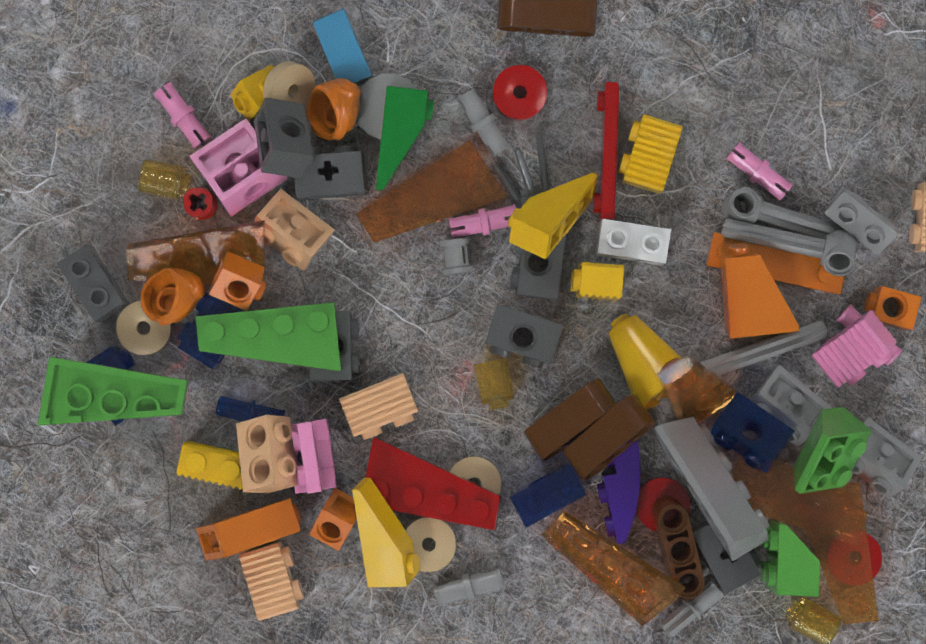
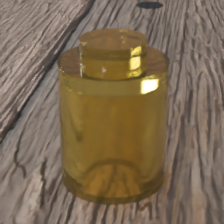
[138,159,192,200]
[473,358,515,410]
[785,597,842,644]

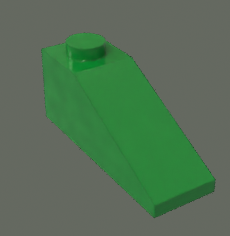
[376,86,434,192]

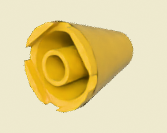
[608,313,696,410]

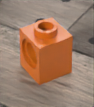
[209,251,267,311]
[864,286,922,331]
[309,488,357,551]

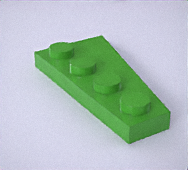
[196,302,342,371]
[37,357,189,426]

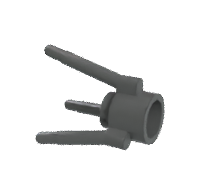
[494,132,550,209]

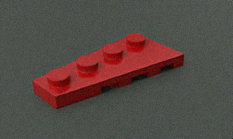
[365,437,502,530]

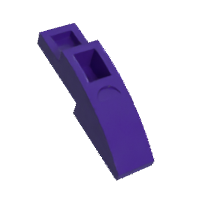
[597,440,641,544]

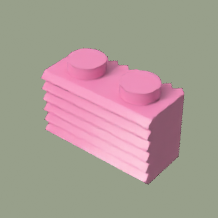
[811,310,897,388]

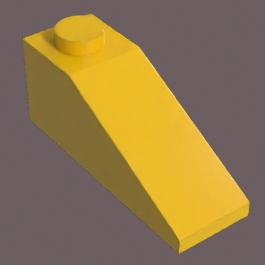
[508,172,598,260]
[352,478,420,588]

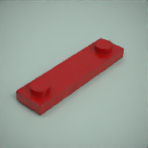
[593,82,619,222]

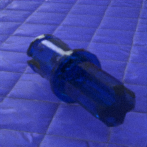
[216,396,285,421]

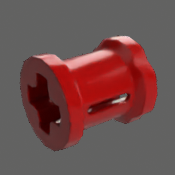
[183,187,218,220]

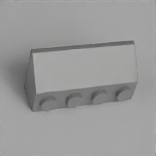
[654,417,770,561]

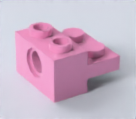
[189,118,287,217]
[291,418,337,494]

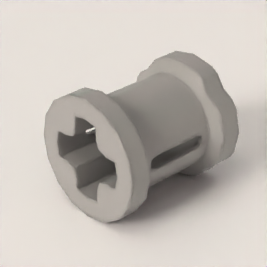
[439,238,473,275]

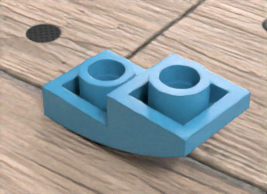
[313,8,372,83]

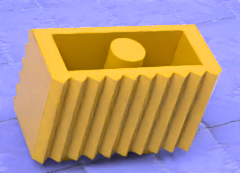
[618,114,683,194]
[570,262,624,302]
[176,441,243,490]

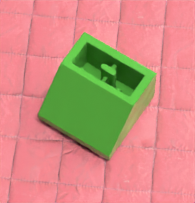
[794,407,872,494]
[760,519,820,597]

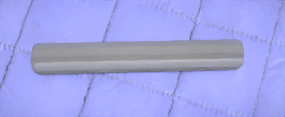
[696,321,828,380]

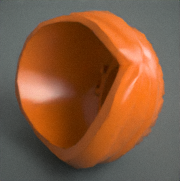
[306,78,361,141]
[141,268,206,326]

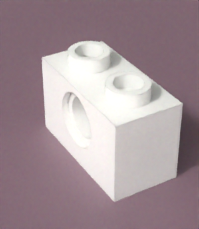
[595,219,671,266]

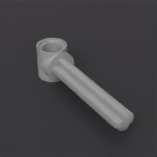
[722,187,846,239]
[721,218,857,276]

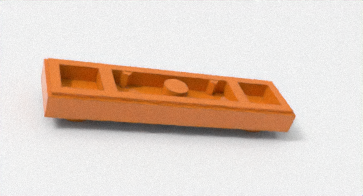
[706,232,845,295]

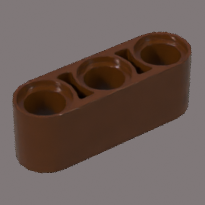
[497,0,598,37]
[524,378,616,461]
[563,394,655,481]
[652,496,705,599]

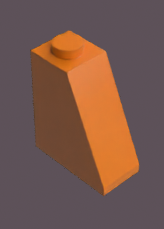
[720,243,799,339]
[195,498,301,561]

